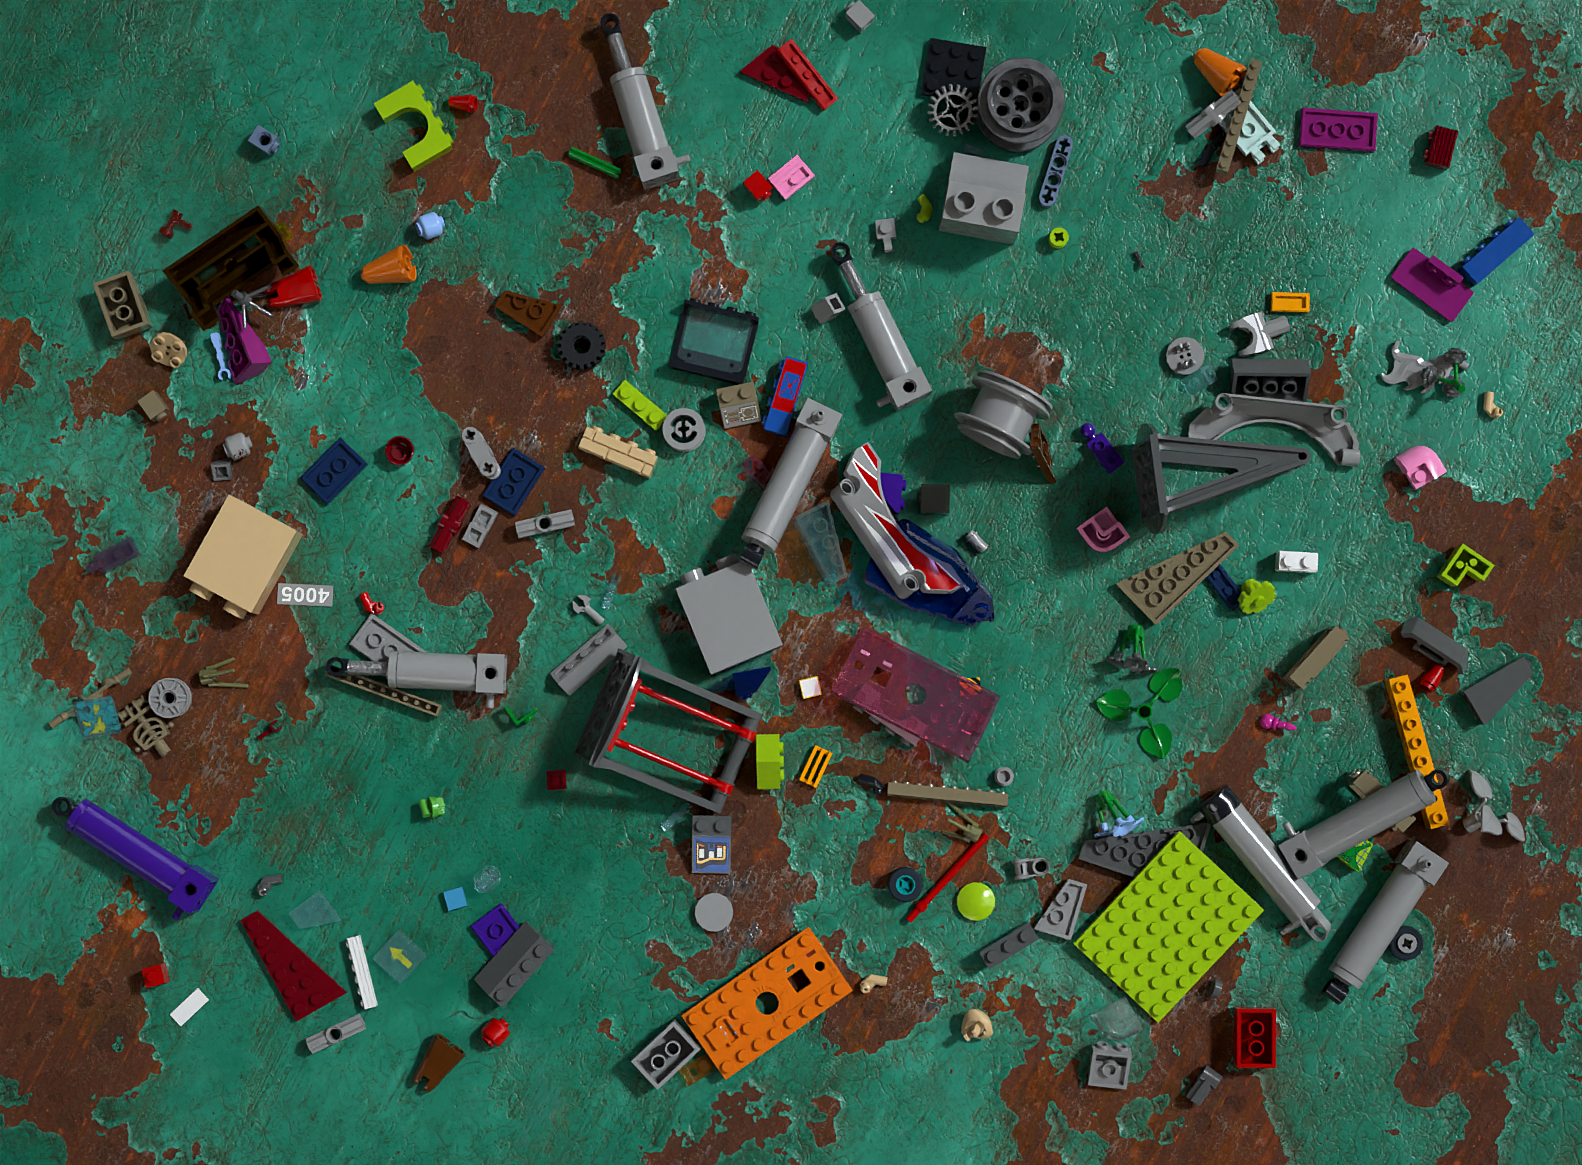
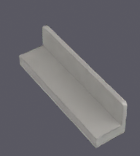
[550,624,627,695]

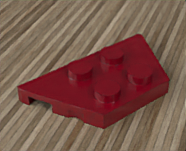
[741,45,809,103]

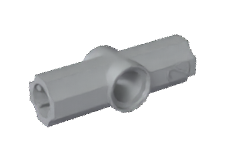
[1185,90,1241,139]
[515,510,575,538]
[306,1014,366,1054]

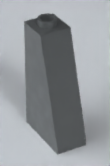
[1460,656,1533,725]

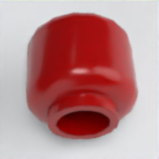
[481,1018,510,1047]

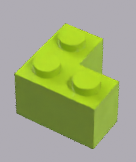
[1436,543,1495,587]
[756,734,784,789]

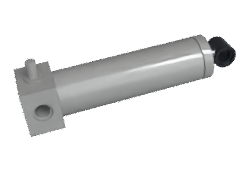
[739,398,843,570]
[1278,768,1450,879]
[1322,840,1449,1005]

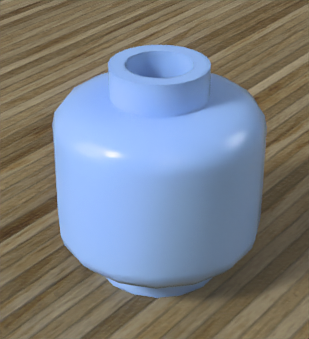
[415,212,445,240]

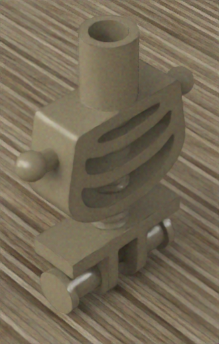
[117,695,174,757]

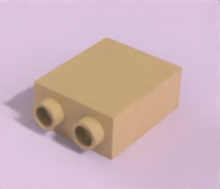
[184,495,303,619]

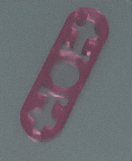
[744,456,771,492]

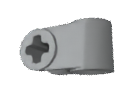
[1011,857,1050,880]

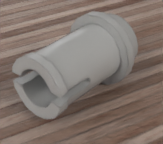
[965,529,989,554]

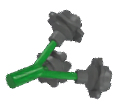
[1420,348,1467,399]

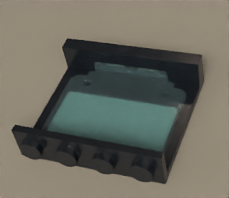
[669,298,759,385]

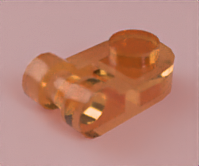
[679,1055,714,1086]

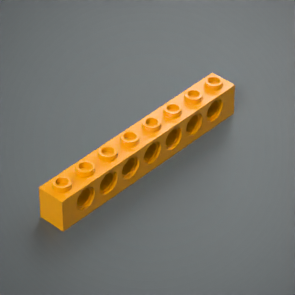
[1384,675,1450,829]

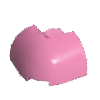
[1394,446,1447,490]
[1077,507,1130,552]

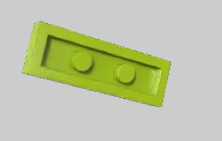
[613,380,668,431]

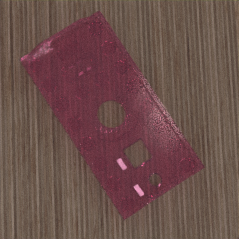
[830,626,1001,763]

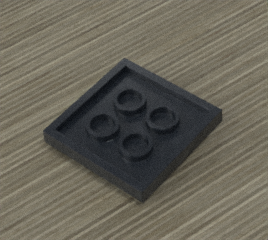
[921,38,987,104]

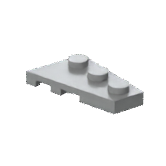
[1033,879,1087,940]

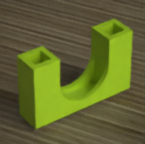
[374,81,454,172]

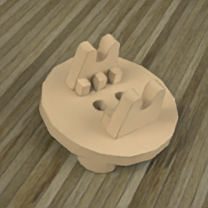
[150,332,188,368]

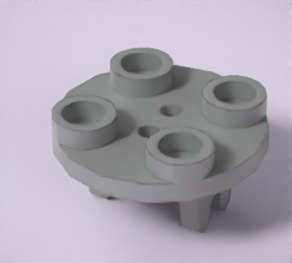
[1166,337,1204,375]

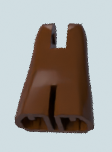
[412,1033,466,1093]

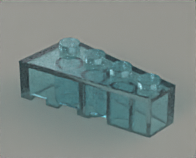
[792,500,847,588]

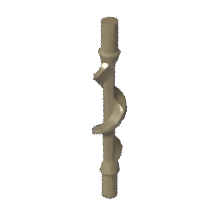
[49,667,132,728]

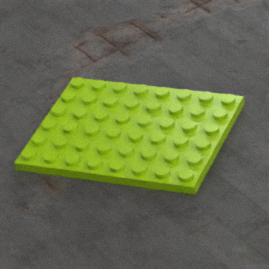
[1073,830,1264,1023]

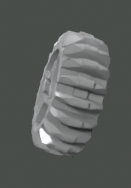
[927,84,978,136]

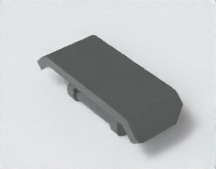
[1401,617,1468,674]

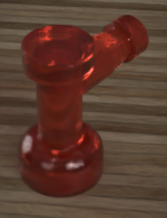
[158,209,193,239]

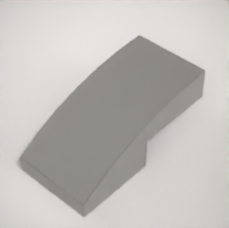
[462,504,499,548]

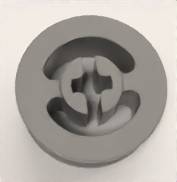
[663,408,706,452]

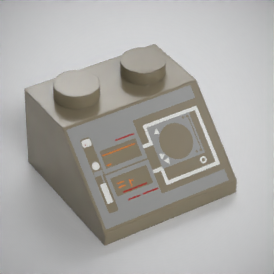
[716,382,762,429]

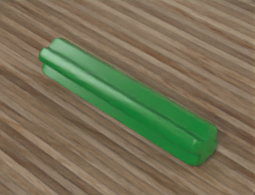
[568,147,621,179]

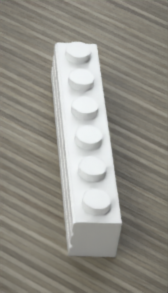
[346,935,378,1009]

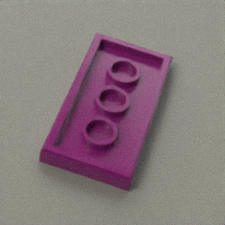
[1299,108,1378,152]

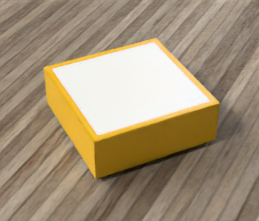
[799,676,822,699]

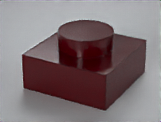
[546,770,567,790]

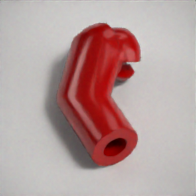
[359,592,384,615]

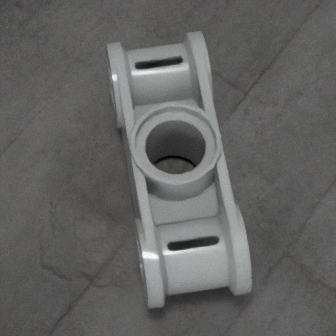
[462,427,501,480]

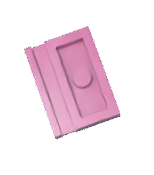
[768,154,815,201]

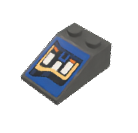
[692,815,732,874]

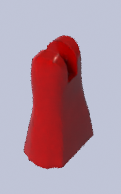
[264,265,322,308]

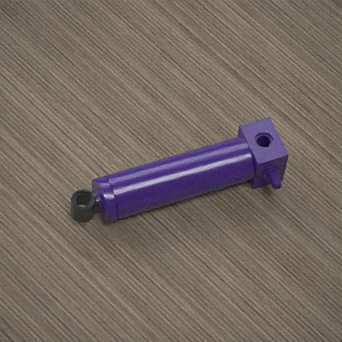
[52,797,219,920]

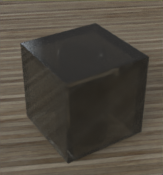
[917,484,950,516]

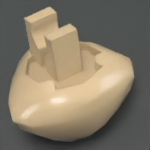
[961,1009,993,1042]

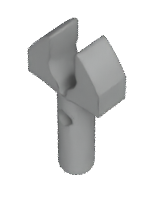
[572,595,604,625]

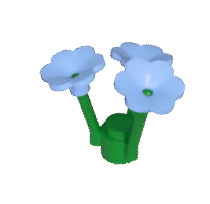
[1094,790,1144,838]

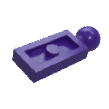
[1080,423,1125,474]

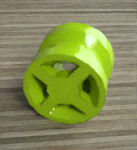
[1048,227,1069,249]

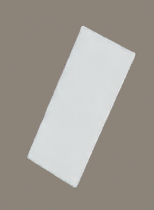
[170,988,209,1026]

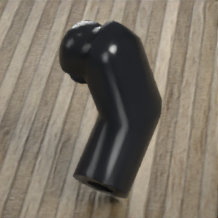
[858,774,885,795]

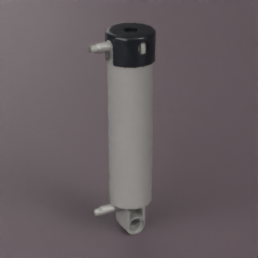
[1190,784,1331,942]

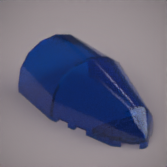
[864,519,994,626]

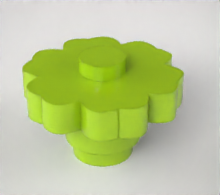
[1238,579,1276,614]

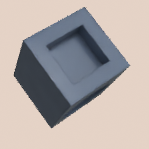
[248,125,281,157]

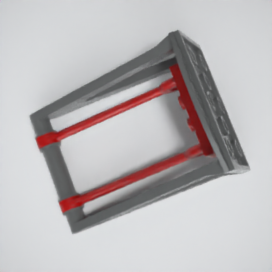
[573,648,763,814]

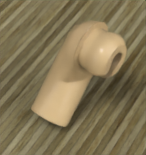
[1483,392,1503,418]
[860,974,888,993]

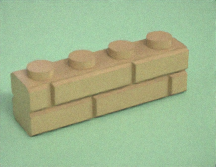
[578,426,658,479]

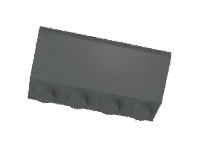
[1229,359,1311,402]
[474,921,555,1008]

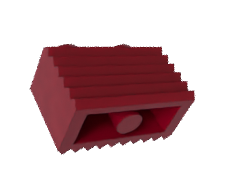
[1422,125,1458,171]

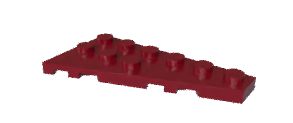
[240,910,348,1022]

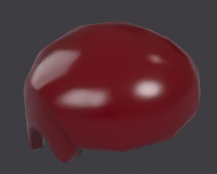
[385,436,414,466]

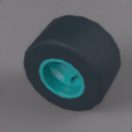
[888,867,923,902]

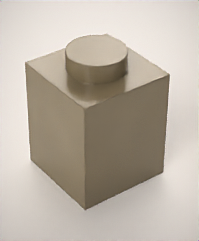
[138,390,170,422]

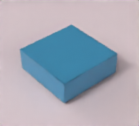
[443,887,468,911]

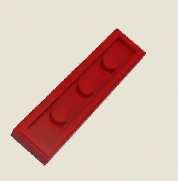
[776,38,838,111]

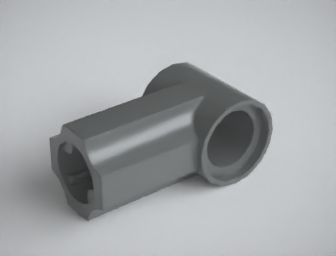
[1185,1065,1222,1106]

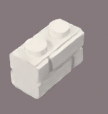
[1275,551,1318,573]

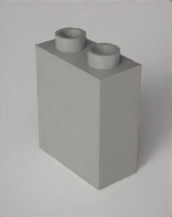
[676,553,783,675]

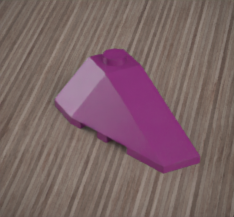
[217,298,272,384]

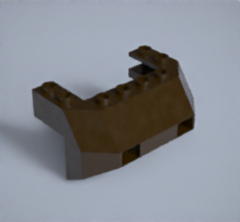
[162,206,299,331]

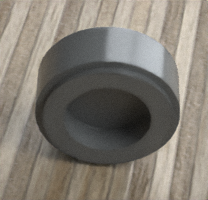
[1208,978,1223,999]

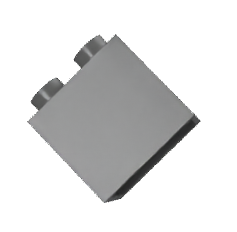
[939,152,1029,245]

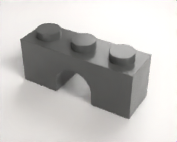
[978,921,1039,969]

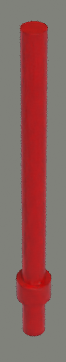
[906,833,989,923]

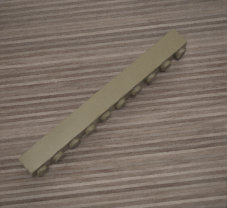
[1215,59,1262,175]
[325,665,443,717]
[887,781,1008,808]

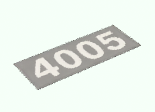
[277,583,333,607]

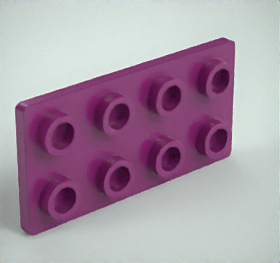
[1391,248,1474,322]

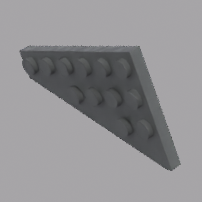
[1078,822,1211,877]

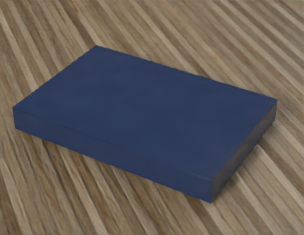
[300,437,368,505]
[482,448,546,516]

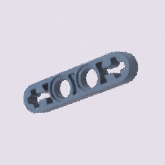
[1038,135,1073,208]

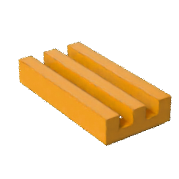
[799,745,833,788]

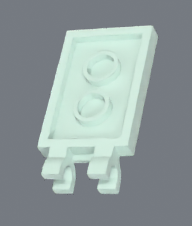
[1218,89,1280,165]

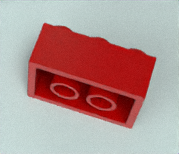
[1233,1006,1276,1068]

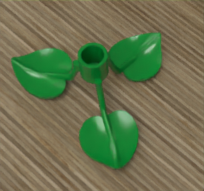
[1096,668,1182,759]

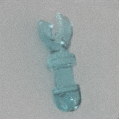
[601,573,621,610]
[659,802,693,832]

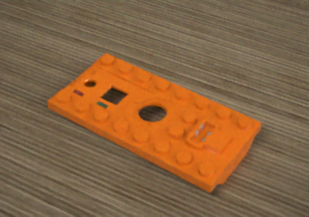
[681,926,853,1080]

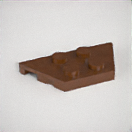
[1029,423,1056,484]

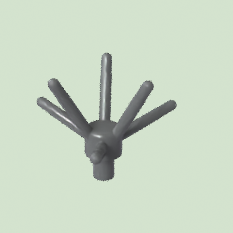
[231,284,273,330]

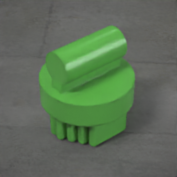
[418,796,445,818]

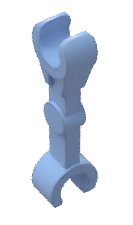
[210,332,232,380]

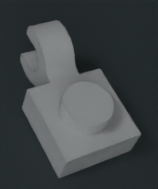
[875,218,896,253]

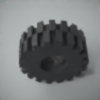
[557,321,606,371]

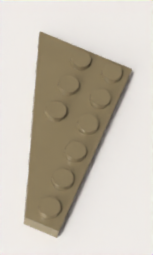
[1116,532,1239,625]

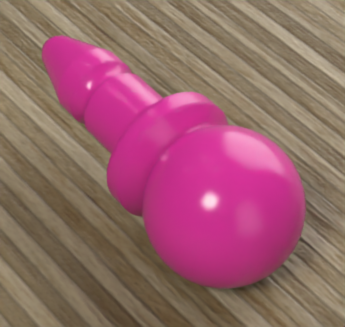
[1260,714,1297,731]

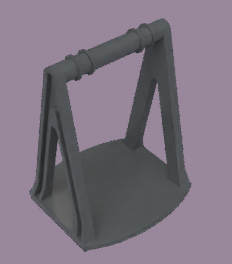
[1132,423,1311,535]

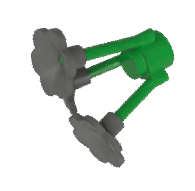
[1105,625,1158,675]

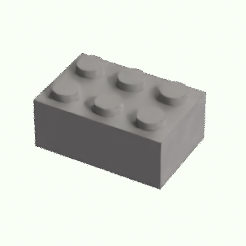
[631,1019,701,1090]

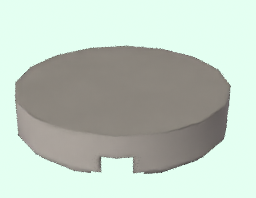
[695,893,733,932]

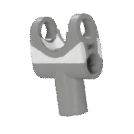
[1228,312,1290,357]

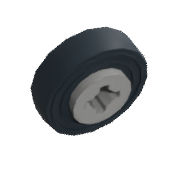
[1388,925,1424,960]

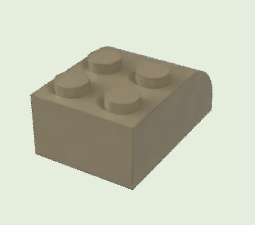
[93,270,153,340]

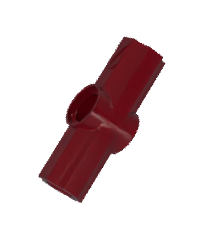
[429,496,472,554]

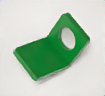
[504,706,539,725]

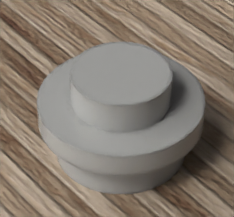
[994,767,1014,786]

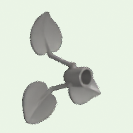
[1463,770,1525,842]

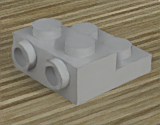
[1087,1041,1132,1089]

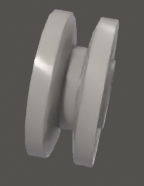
[148,678,192,718]

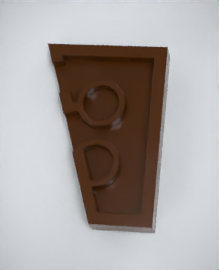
[494,290,563,338]

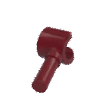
[257,720,282,740]

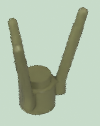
[199,657,249,688]
[941,802,982,843]

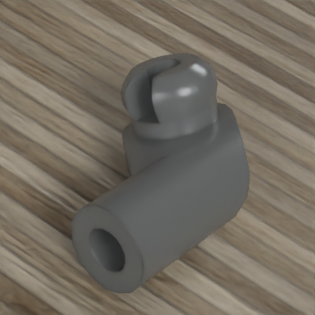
[257,874,283,896]

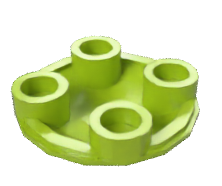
[957,882,995,921]

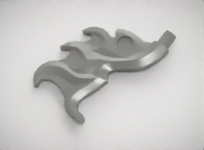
[1380,341,1469,394]

